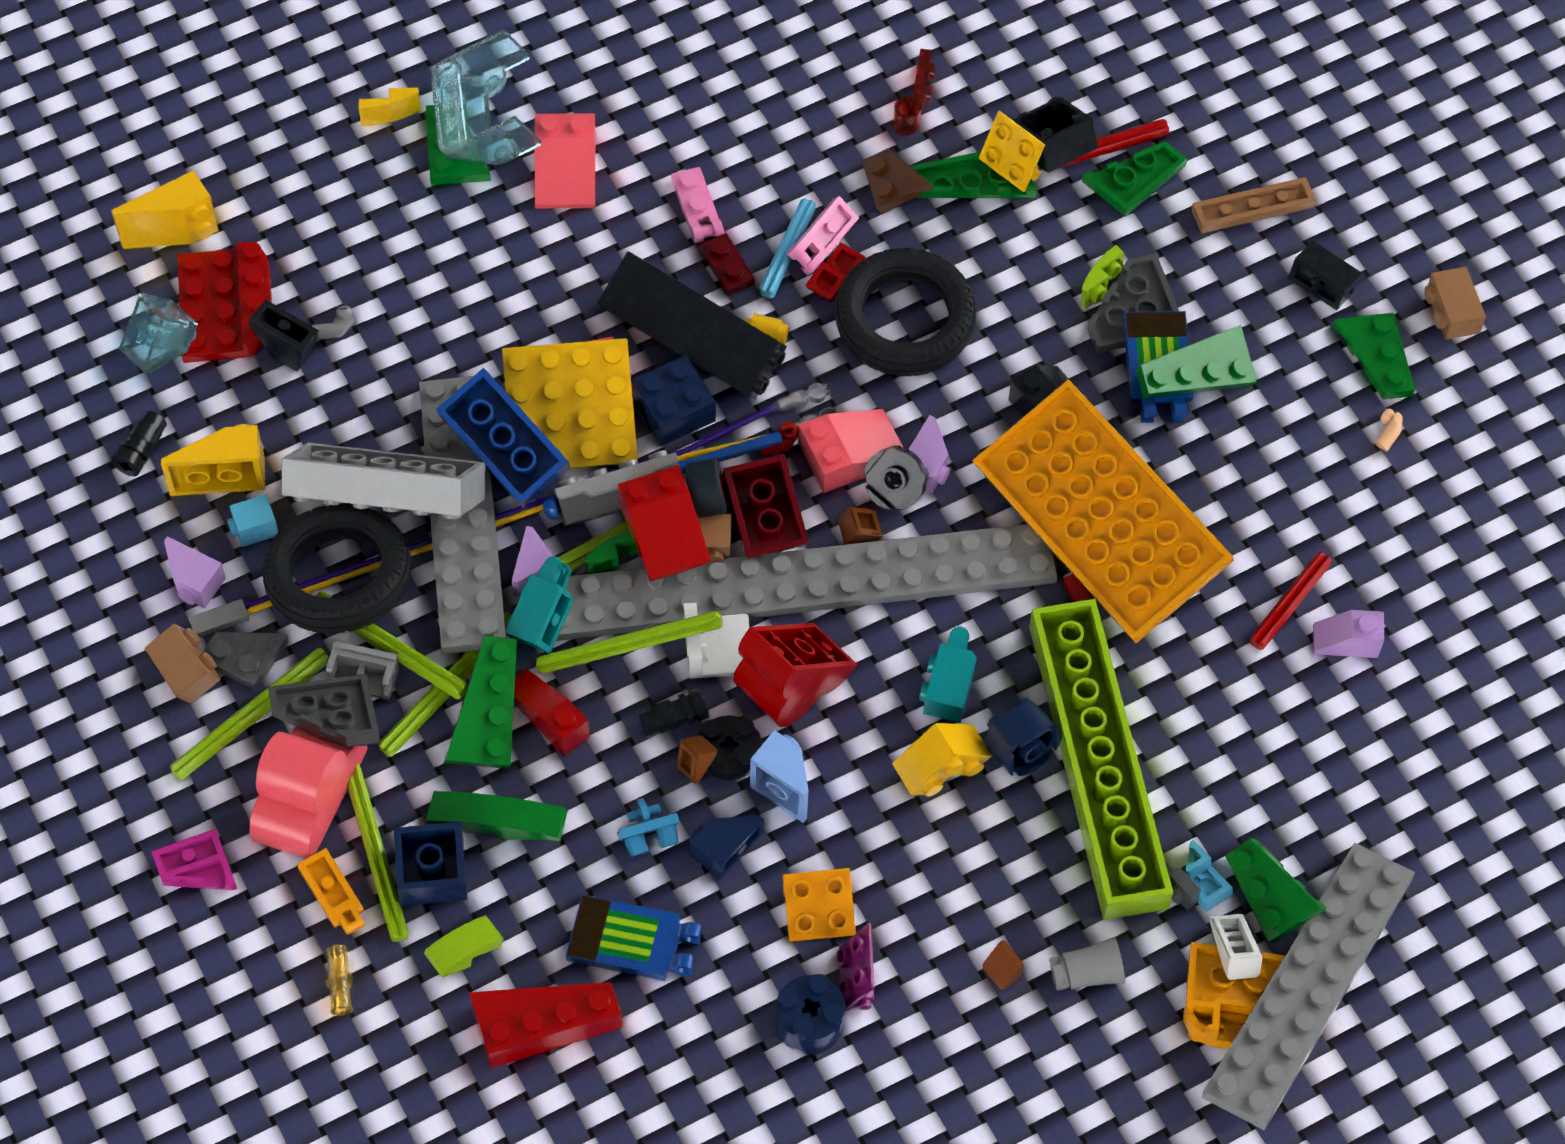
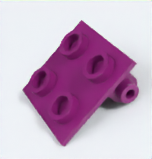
[836,923,875,1012]

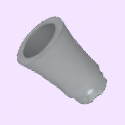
[1049,937,1125,991]

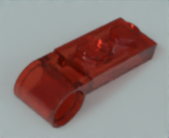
[893,48,936,136]

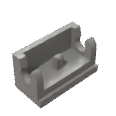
[325,640,400,700]

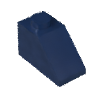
[689,815,764,879]

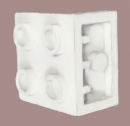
[684,602,749,679]

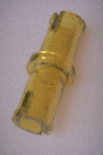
[326,945,353,1016]

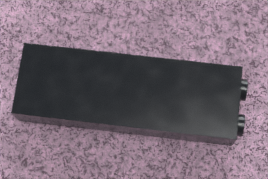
[597,251,787,400]

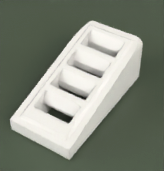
[1210,914,1263,980]

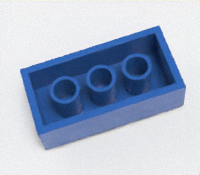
[436,368,570,509]

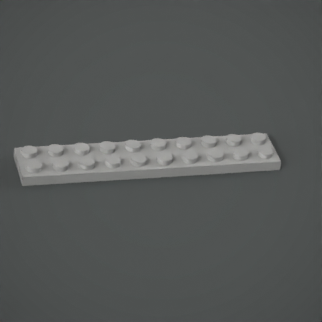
[419,376,506,654]
[1202,842,1415,1131]

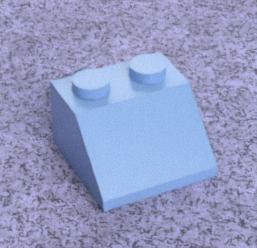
[750,730,809,823]

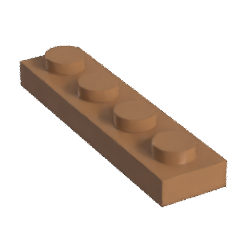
[1191,177,1316,234]

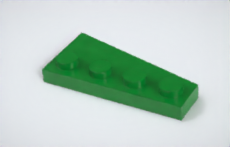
[443,636,517,769]

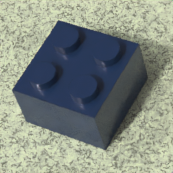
[631,355,716,446]
[394,822,468,906]

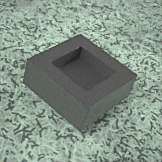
[1169,866,1201,911]

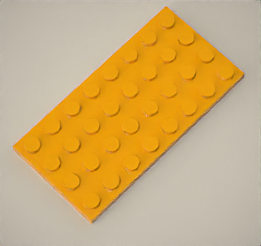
[972,379,1234,644]

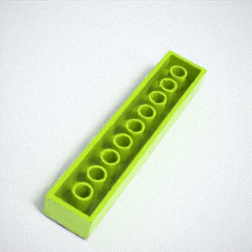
[1029,599,1173,920]

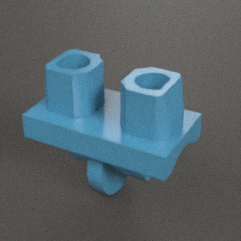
[617,798,680,857]

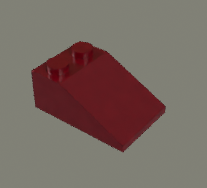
[722,454,809,559]

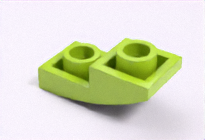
[1081,245,1124,309]
[424,915,504,978]

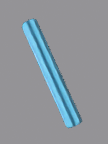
[759,198,816,299]

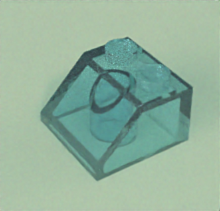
[119,293,198,374]

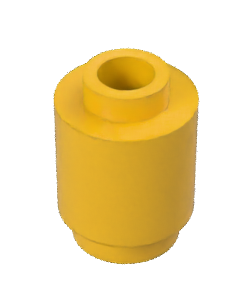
[745,313,789,345]

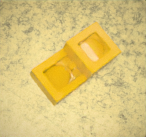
[359,88,421,126]

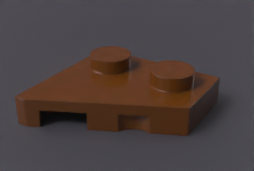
[862,148,933,214]

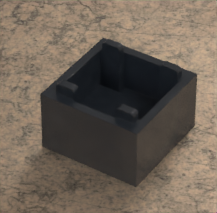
[1013,96,1098,173]

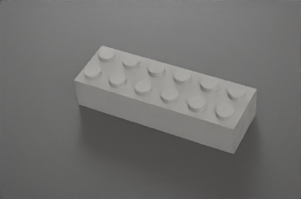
[281,443,485,519]

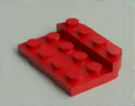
[177,241,272,363]

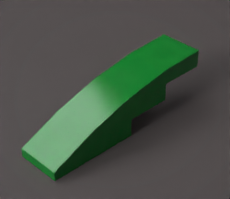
[426,791,568,841]

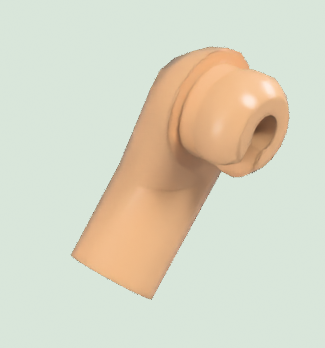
[1375,409,1403,452]

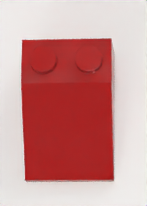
[618,465,711,582]

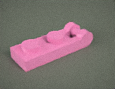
[671,167,724,244]
[787,196,859,276]

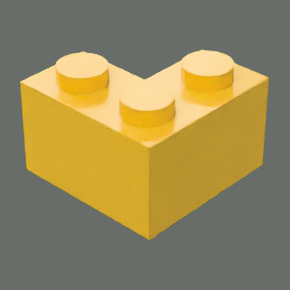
[892,723,992,797]

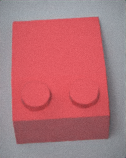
[534,113,596,209]
[798,409,904,494]

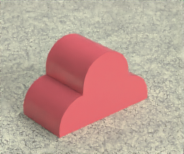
[250,726,368,859]

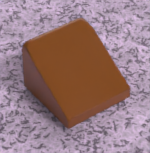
[838,507,883,545]
[677,736,717,784]
[982,940,1024,991]

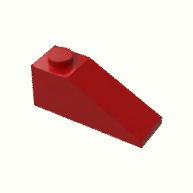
[514,669,590,757]

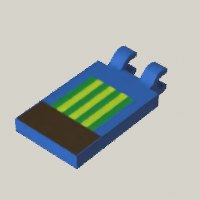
[1123,311,1194,423]
[566,895,702,981]

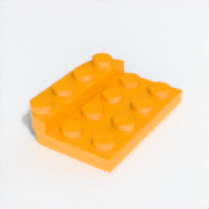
[1183,942,1286,1049]

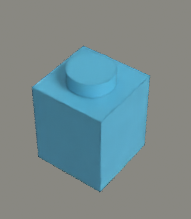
[227,494,278,547]

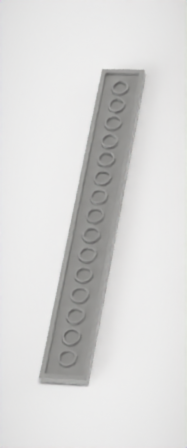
[556,524,1057,641]

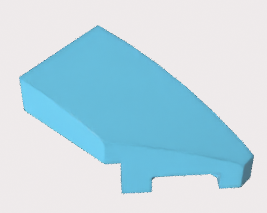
[1185,840,1233,912]

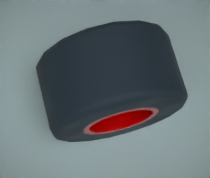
[686,458,728,518]

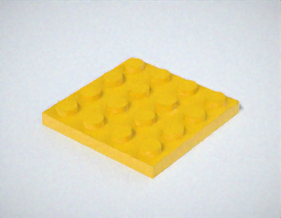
[502,338,638,470]

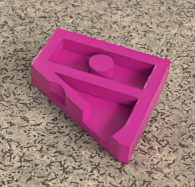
[151,829,237,891]

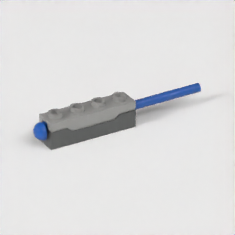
[543,431,782,529]

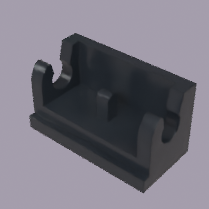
[1288,241,1363,311]

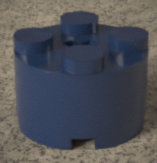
[985,697,1062,776]
[776,974,845,1054]

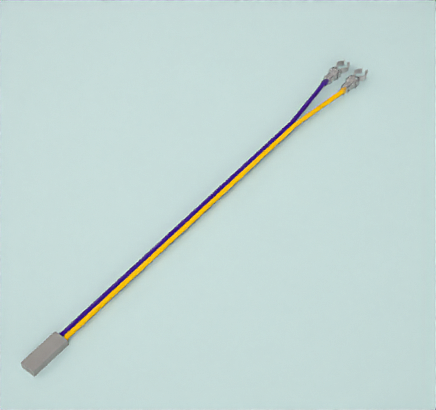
[188,383,839,638]

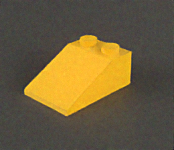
[111,170,219,249]
[161,424,265,496]

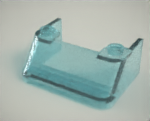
[431,29,542,165]

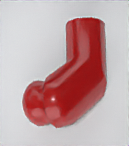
[760,422,798,457]

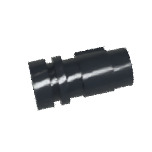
[111,411,167,477]
[638,688,710,738]

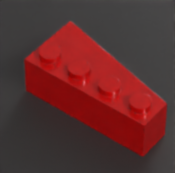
[469,982,623,1069]

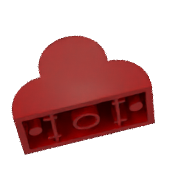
[733,623,858,727]

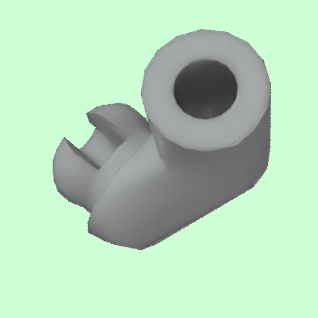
[314,306,355,340]

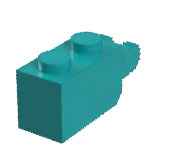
[505,556,573,654]
[919,626,977,723]

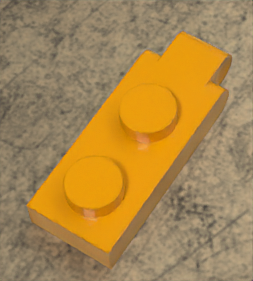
[297,848,365,935]

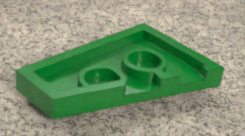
[425,103,491,185]
[1082,141,1187,217]
[1332,312,1415,400]
[1225,838,1327,943]

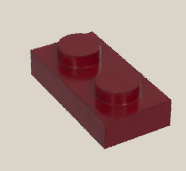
[699,233,755,296]

